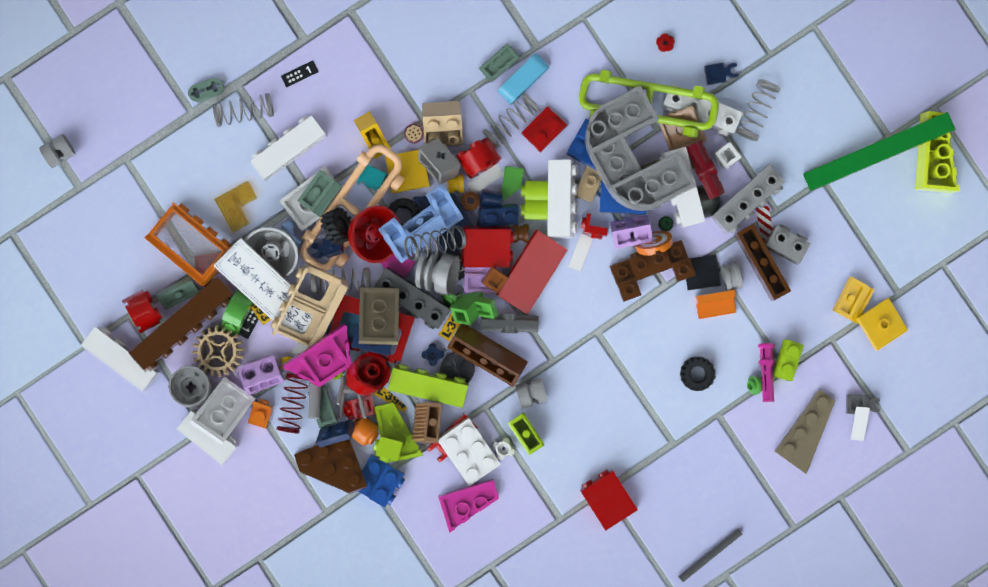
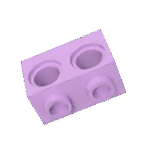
[610,215,653,249]
[238,355,284,395]

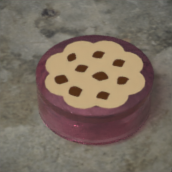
[404,124,424,144]

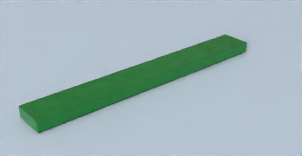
[803,112,956,192]

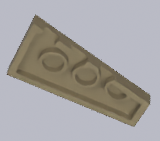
[774,389,835,474]

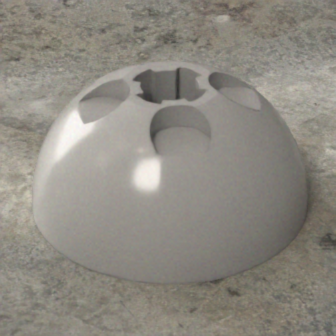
[244,226,298,278]

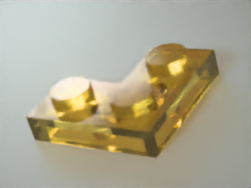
[214,181,258,233]

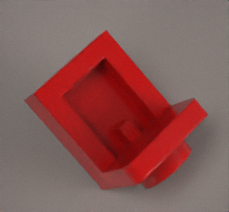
[581,213,608,240]

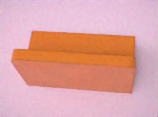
[695,290,736,319]

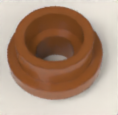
[461,192,480,211]

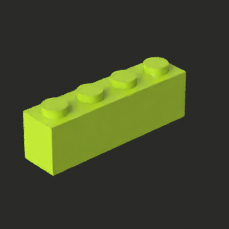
[388,363,469,408]

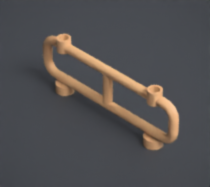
[300,145,405,271]

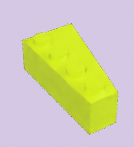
[915,111,960,193]

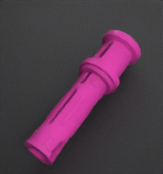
[758,343,776,402]

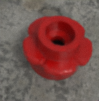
[656,33,675,52]

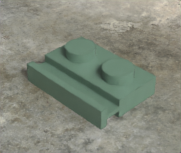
[297,170,343,218]

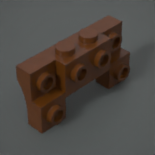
[609,240,696,302]

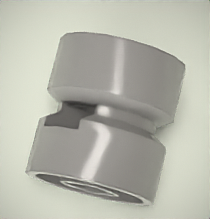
[39,134,76,169]
[515,378,548,409]

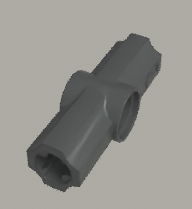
[481,314,539,333]

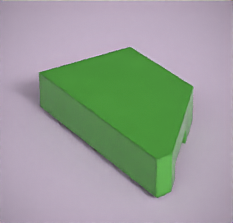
[501,166,524,202]

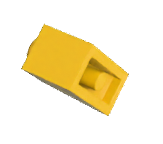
[353,111,391,159]

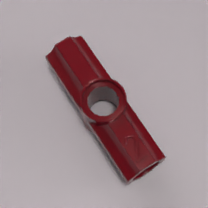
[686,140,725,200]

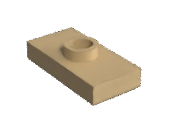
[575,166,602,203]

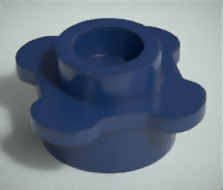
[421,343,444,366]

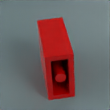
[461,226,514,267]
[580,469,638,531]

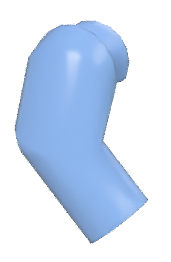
[281,221,303,248]

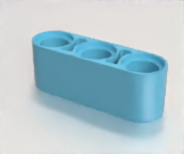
[497,53,550,105]

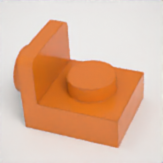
[248,398,274,429]

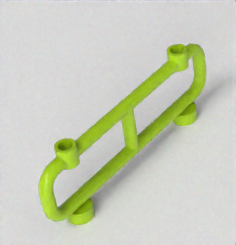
[579,70,719,138]

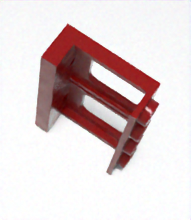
[328,295,416,364]

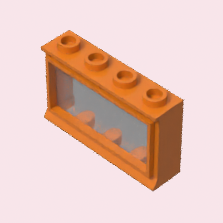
[144,202,232,287]

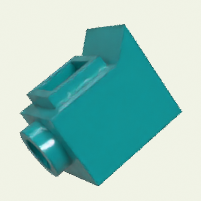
[357,165,388,191]

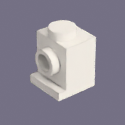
[714,142,741,170]

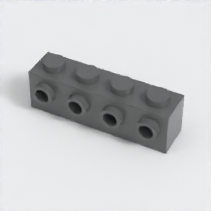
[373,267,451,329]

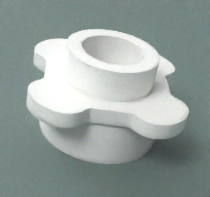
[492,438,514,460]

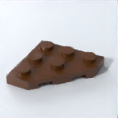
[294,439,368,494]

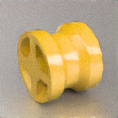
[448,174,464,194]

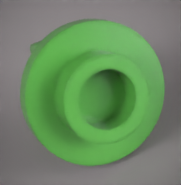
[441,292,463,306]
[747,376,762,395]

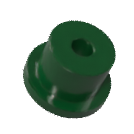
[658,216,674,232]

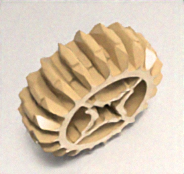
[192,325,245,377]

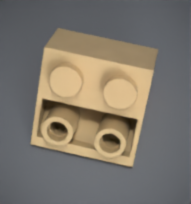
[422,101,463,146]

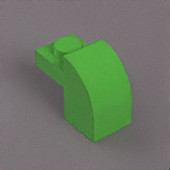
[220,289,253,336]
[450,292,499,326]

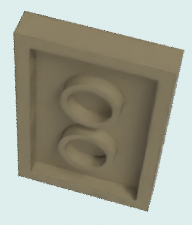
[359,287,399,345]

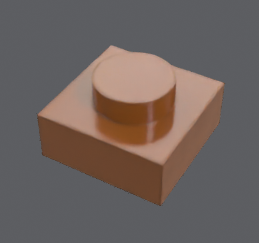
[481,266,509,294]

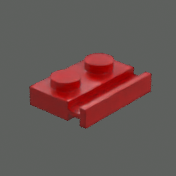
[521,106,567,153]

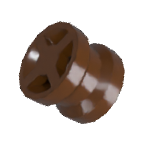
[513,224,529,243]

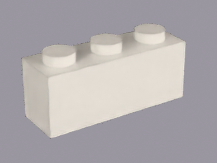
[177,410,239,465]

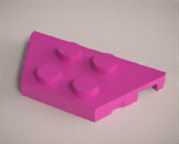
[282,323,351,387]

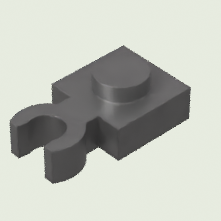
[846,394,880,414]

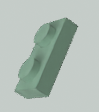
[156,276,199,310]

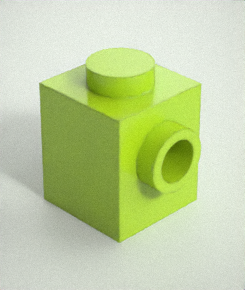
[373,436,404,463]

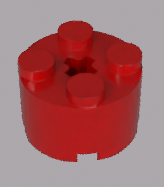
[456,137,502,179]
[122,289,163,334]
[346,352,391,396]

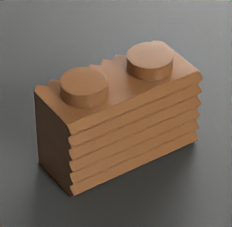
[412,402,442,443]

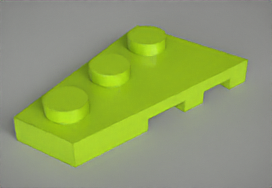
[374,403,424,463]

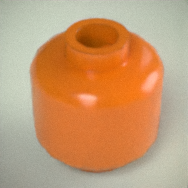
[352,418,379,446]

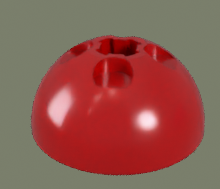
[348,206,401,263]

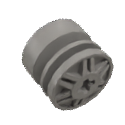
[415,249,460,295]
[168,366,213,408]

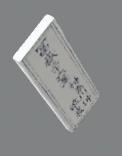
[214,237,313,344]

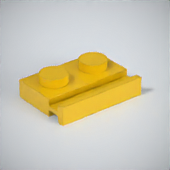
[832,276,875,324]

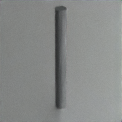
[678,529,743,582]

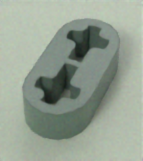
[188,78,224,103]

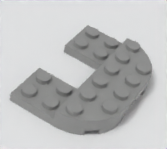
[585,86,696,211]

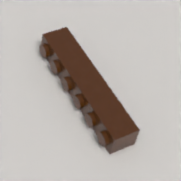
[129,277,233,372]

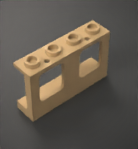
[271,262,348,348]

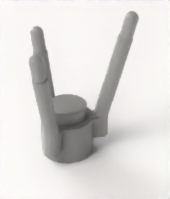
[336,375,367,419]

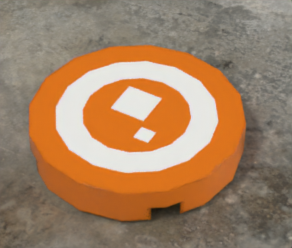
[635,231,673,255]

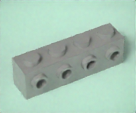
[711,164,785,234]

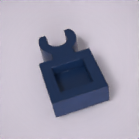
[704,63,739,86]
[311,238,344,259]

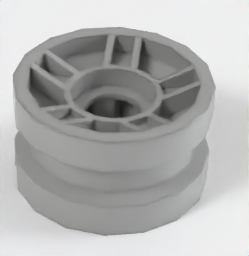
[721,262,742,291]

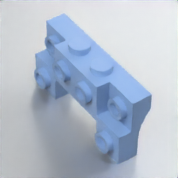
[379,184,463,263]

